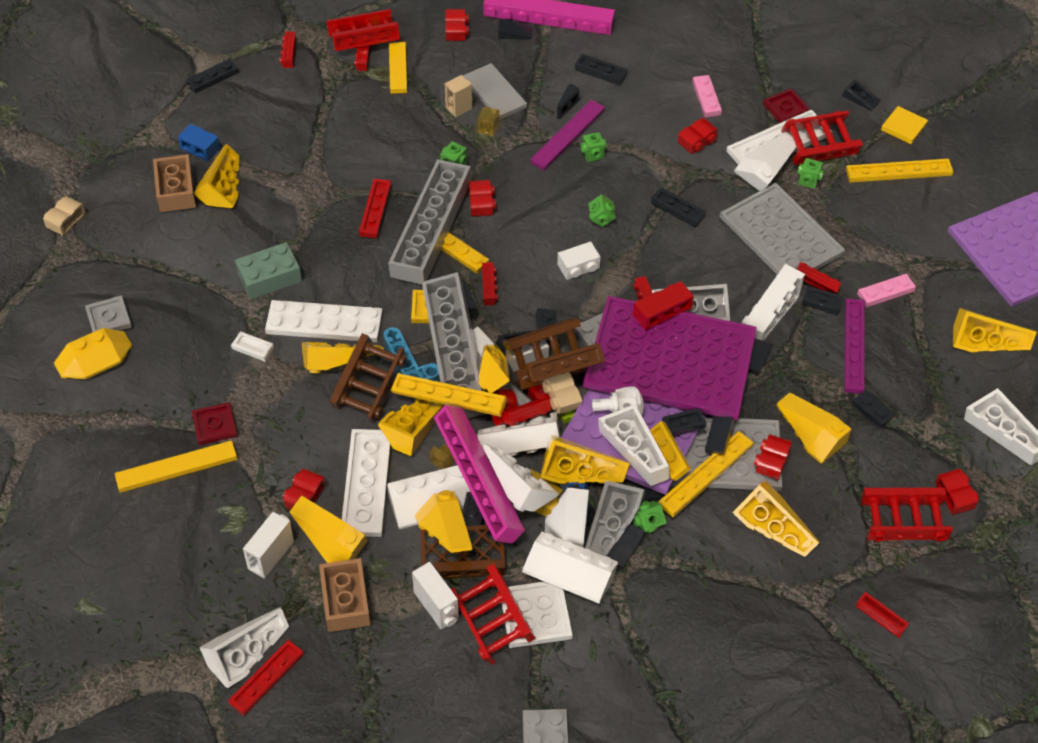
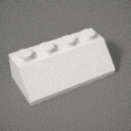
[387,465,471,530]
[522,532,618,603]

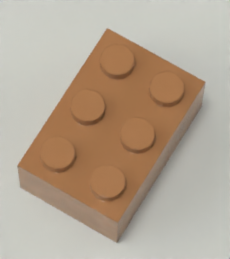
[153,154,196,212]
[319,558,370,632]

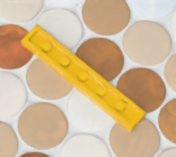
[846,159,953,183]
[391,373,507,417]
[658,431,754,517]
[115,440,237,493]

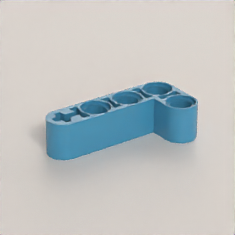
[384,327,440,382]

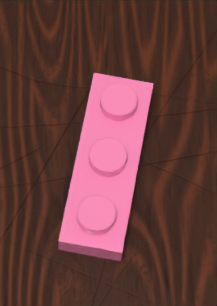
[692,75,722,117]
[857,274,916,307]

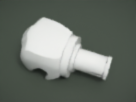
[592,387,644,415]

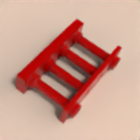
[326,9,400,51]
[781,110,863,165]
[861,488,953,542]
[451,563,536,665]

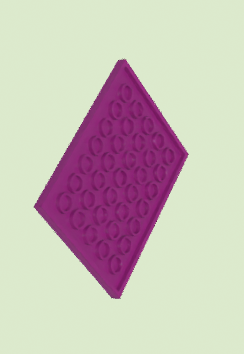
[583,296,757,421]

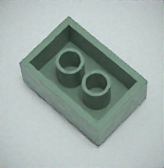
[235,242,302,300]

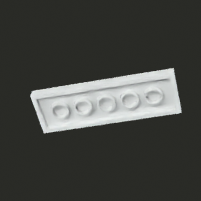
[726,110,832,165]
[265,300,383,342]
[342,429,391,537]

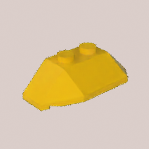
[54,328,133,379]

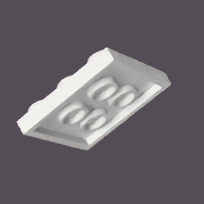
[501,582,572,648]

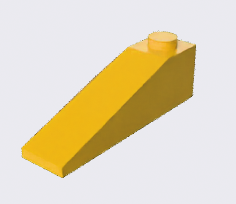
[302,342,384,373]
[478,345,510,393]
[378,398,445,456]
[415,490,472,553]

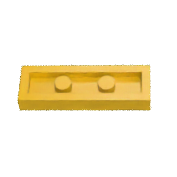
[441,233,489,274]
[650,421,691,481]

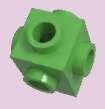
[580,132,607,162]
[440,141,468,165]
[797,158,824,189]
[588,194,616,227]
[632,501,666,533]

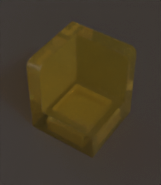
[477,107,500,136]
[429,445,455,469]

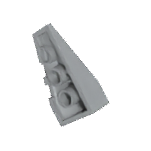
[652,284,730,321]
[585,481,645,556]

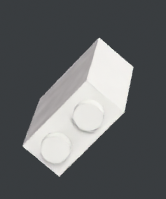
[243,512,294,579]
[412,562,459,629]

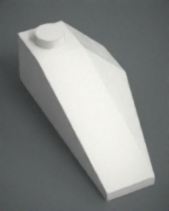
[734,132,796,191]
[483,444,559,512]
[545,488,589,548]
[200,608,289,688]

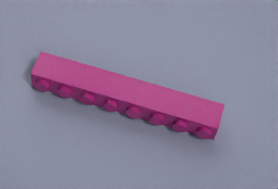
[483,0,615,35]
[434,405,525,543]

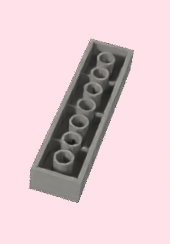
[388,159,472,284]
[422,272,486,418]

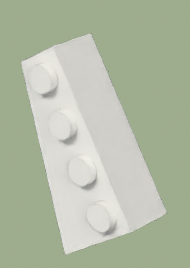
[742,264,805,341]
[964,388,1038,465]
[598,404,669,486]
[477,412,561,456]

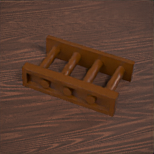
[503,317,581,386]
[329,333,407,424]
[515,343,605,390]

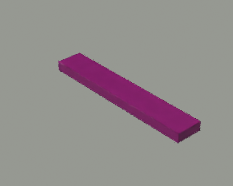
[531,100,605,171]
[844,299,865,394]

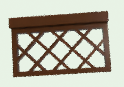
[420,525,506,579]

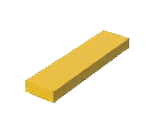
[389,42,407,94]

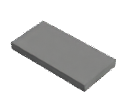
[463,63,527,121]

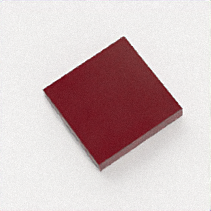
[763,88,810,123]
[191,402,238,446]

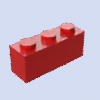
[632,281,694,330]

